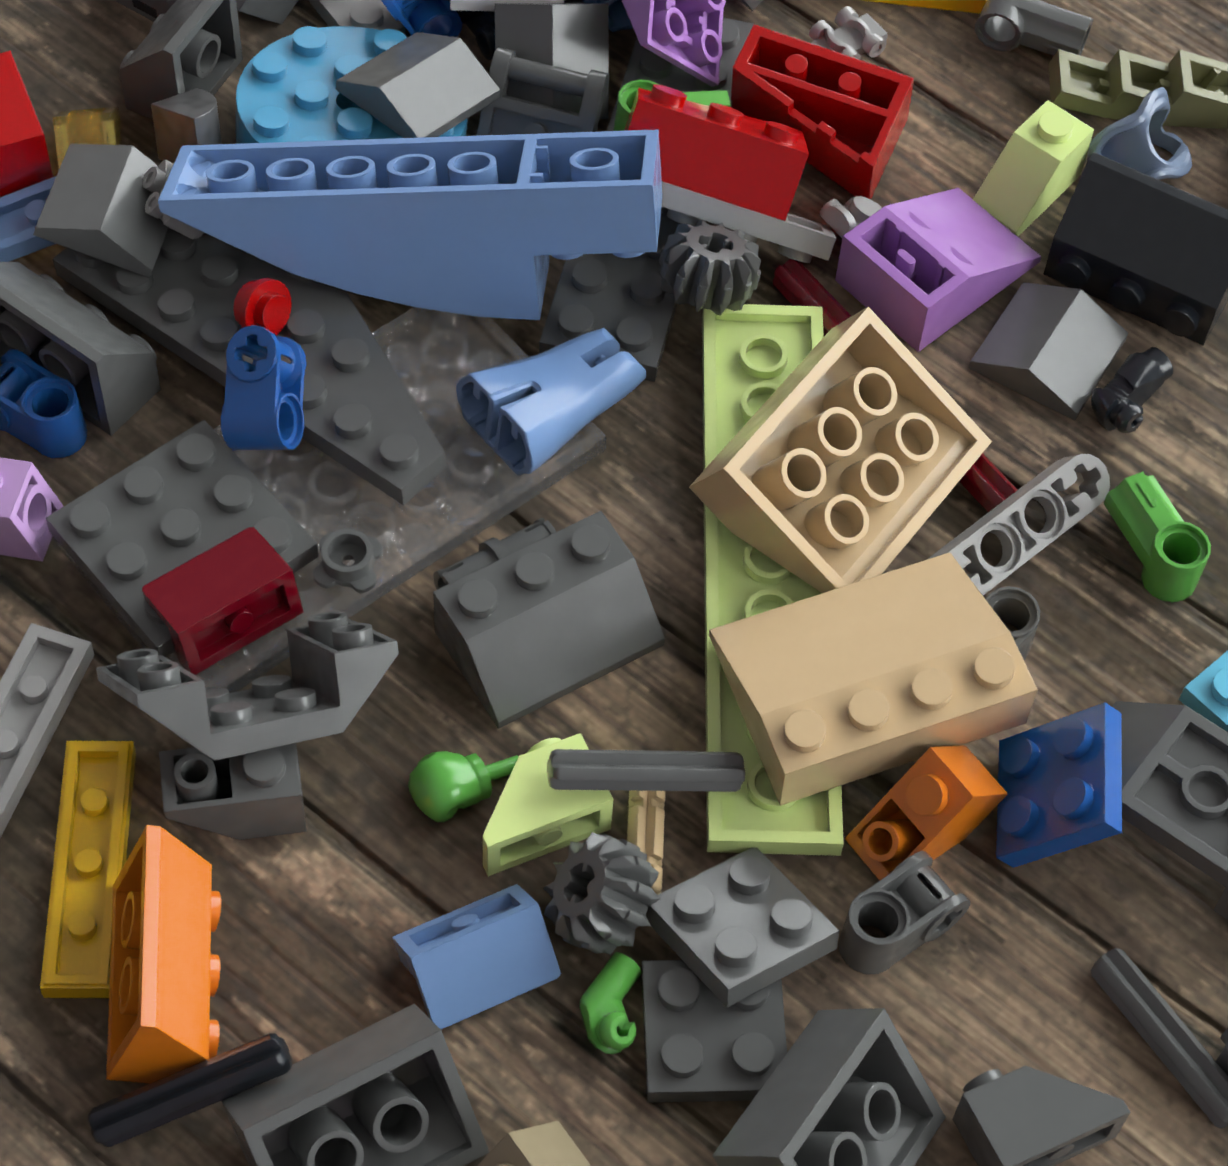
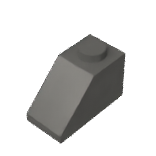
[952,1066,1130,1166]

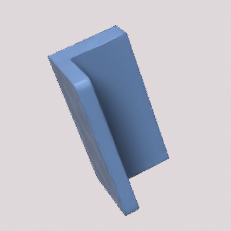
[392,884,561,1029]

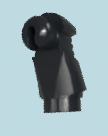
[1091,347,1173,434]

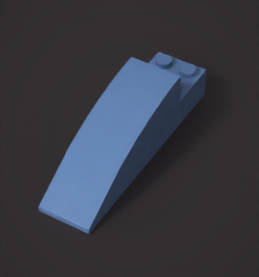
[158,129,663,320]

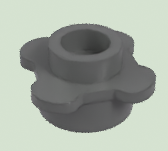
[313,528,383,593]

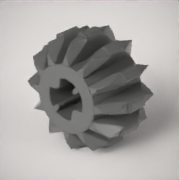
[659,220,761,315]
[543,832,661,955]

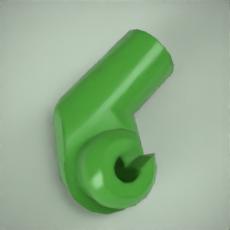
[579,952,642,1054]

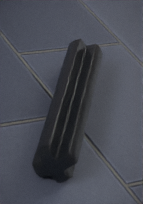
[88,1033,292,1147]

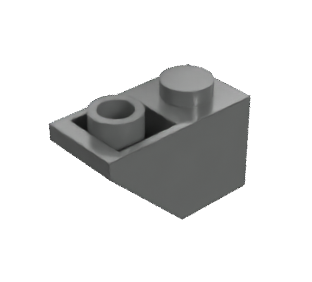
[159,743,307,840]

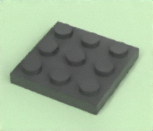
[46,420,319,657]

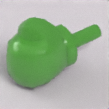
[408,751,519,822]

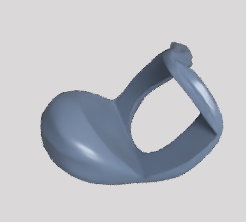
[1087,87,1192,180]

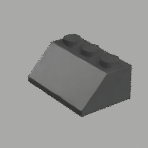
[0,262,161,436]
[433,511,665,729]
[221,1004,489,1166]
[712,1008,946,1166]

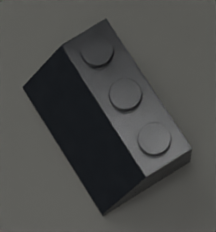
[1043,152,1228,345]

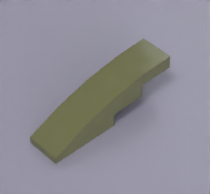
[1048,49,1228,129]

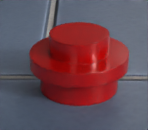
[233,278,292,336]

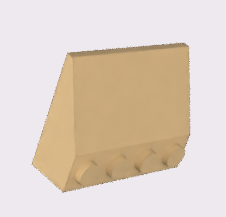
[689,306,992,593]
[709,552,1038,806]

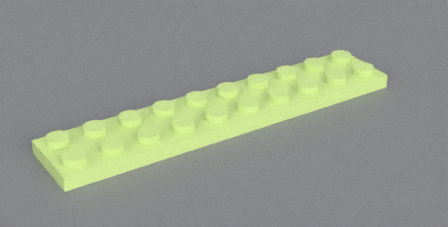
[702,304,844,856]

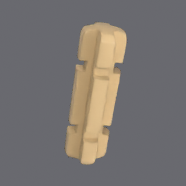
[627,791,666,895]

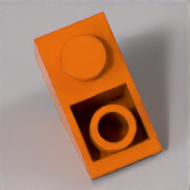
[845,745,1008,881]

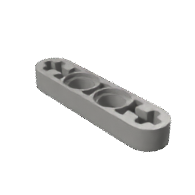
[926,454,1110,595]

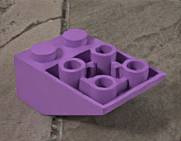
[622,0,726,87]
[835,188,1042,352]

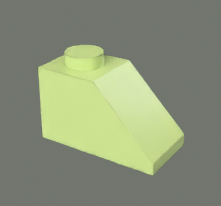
[973,100,1094,237]
[483,733,613,876]

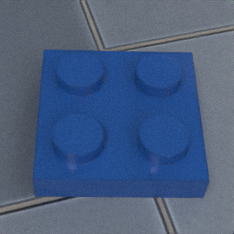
[996,702,1122,868]

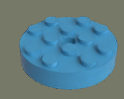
[235,26,468,144]

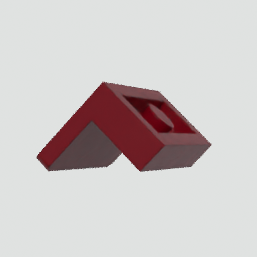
[142,527,304,675]

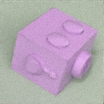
[0,457,64,561]

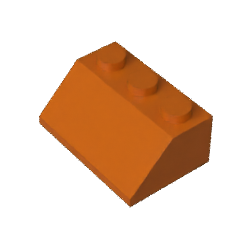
[106,825,221,1083]

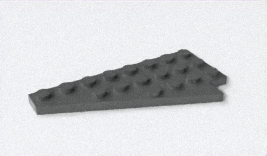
[53,227,447,506]

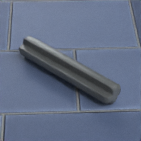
[547,749,745,792]
[1091,948,1228,1129]

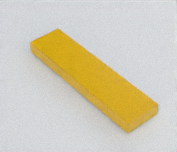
[40,741,136,998]

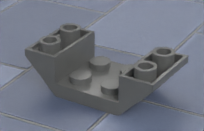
[96,612,399,761]
[1112,701,1228,920]

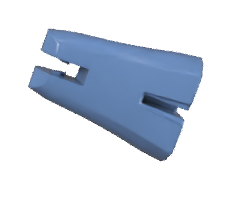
[456,328,646,476]

